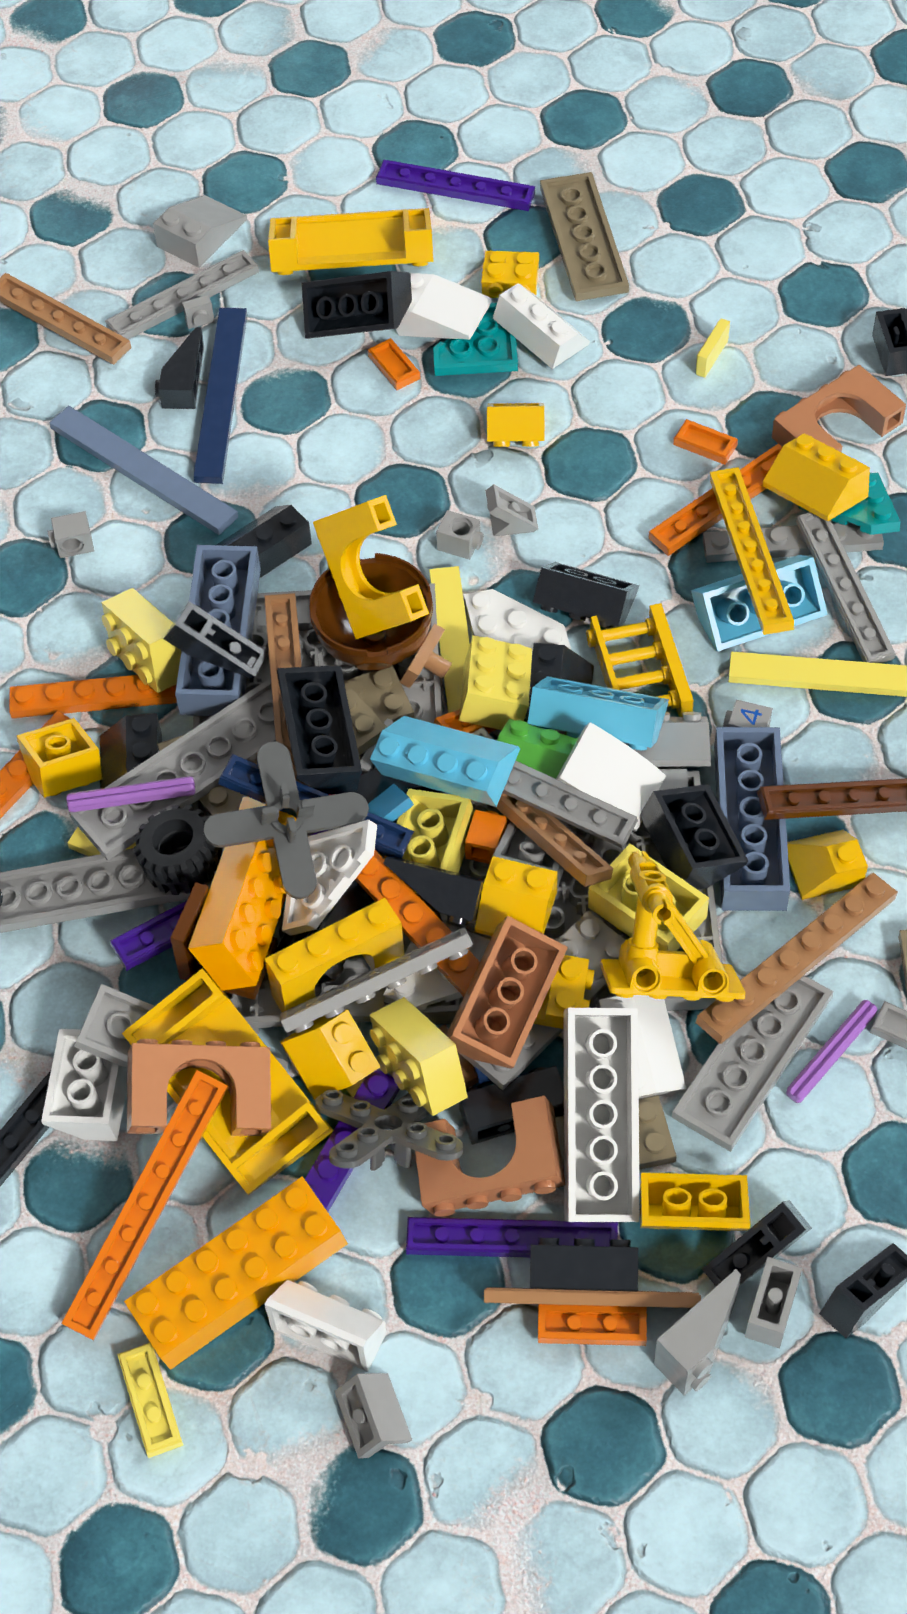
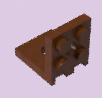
[170,883,278,1000]

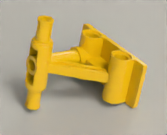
[600,851,745,1002]

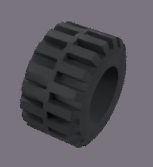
[134,805,223,895]

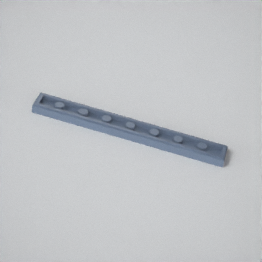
[49,405,238,535]

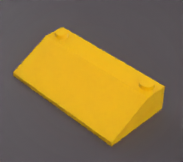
[268,208,434,275]
[122,968,334,1195]

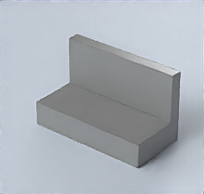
[334,1373,412,1459]

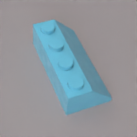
[691,555,828,651]
[527,676,669,750]
[370,716,520,807]

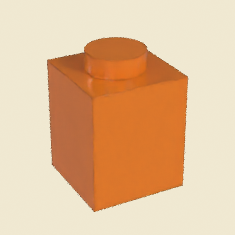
[465,810,507,864]

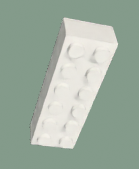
[564,1008,639,1222]

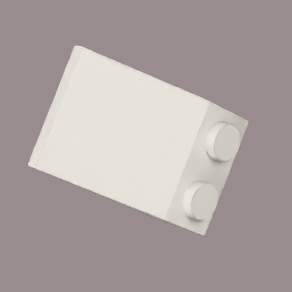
[396,273,492,340]

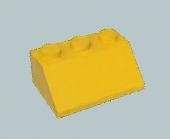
[763,433,870,522]
[640,1173,750,1231]

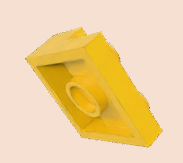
[481,251,539,298]
[534,955,594,1029]

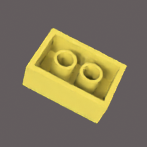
[101,588,181,693]
[459,635,532,730]
[588,844,709,951]
[369,997,468,1116]

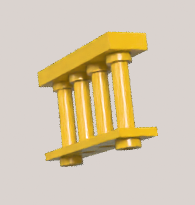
[586,603,694,717]

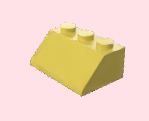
[384,789,474,895]

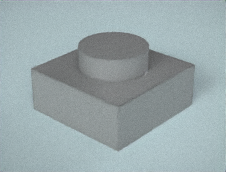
[182,295,215,329]

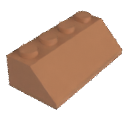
[446,916,568,1069]

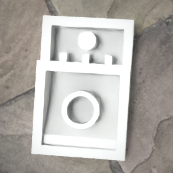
[556,722,666,832]

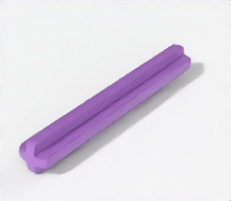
[66,776,196,812]
[786,1000,877,1103]

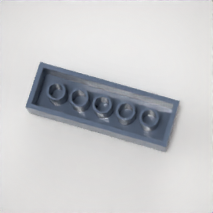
[175,545,261,716]
[714,727,790,911]

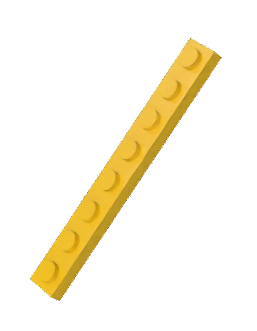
[710,467,794,635]

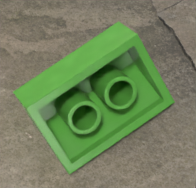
[497,719,578,779]

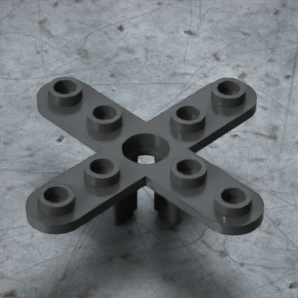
[203,742,369,899]
[315,1090,463,1171]

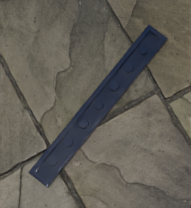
[193,308,248,484]

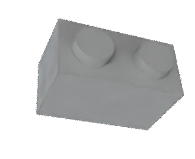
[745,1257,802,1349]

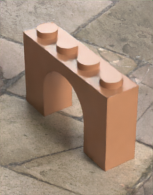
[772,365,906,452]
[127,1039,271,1136]
[415,1096,566,1217]

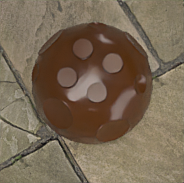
[309,553,433,670]

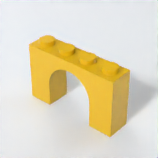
[313,495,429,639]
[265,898,404,1012]

